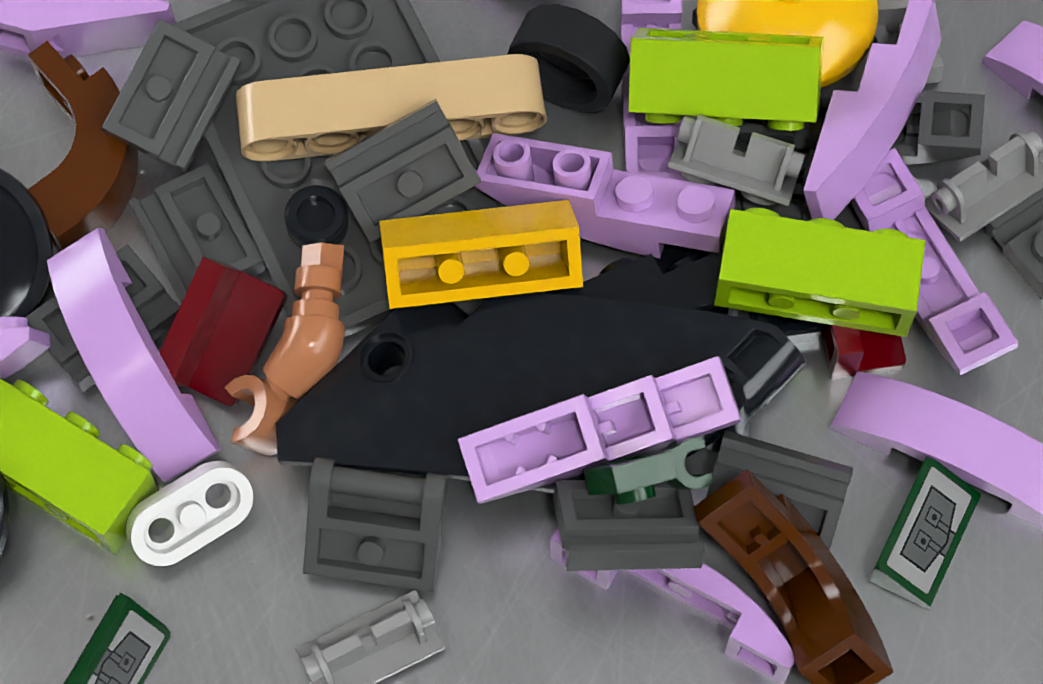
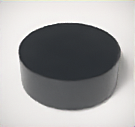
[284,185,349,248]

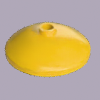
[697,0,879,88]

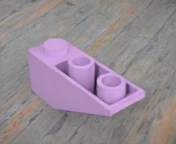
[0,0,176,59]

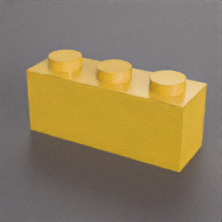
[379,200,583,309]

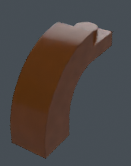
[28,41,138,252]
[694,469,894,684]

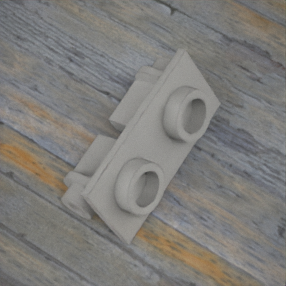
[667,114,805,206]
[925,131,1043,242]
[295,590,445,684]

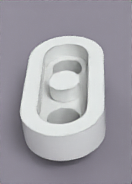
[126,461,253,566]

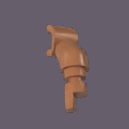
[224,242,345,456]

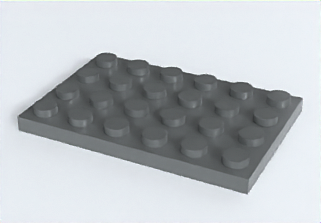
[172,0,507,338]

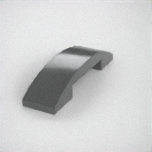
[736,91,985,165]

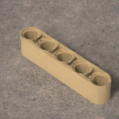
[236,54,547,162]

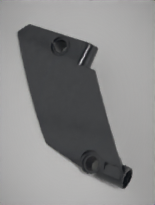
[276,292,805,493]

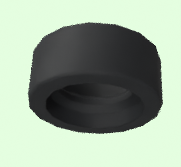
[507,4,630,112]

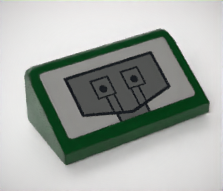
[868,456,981,610]
[64,593,171,684]

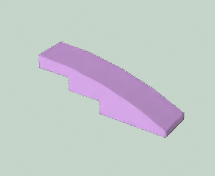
[803,0,942,220]
[458,356,743,504]

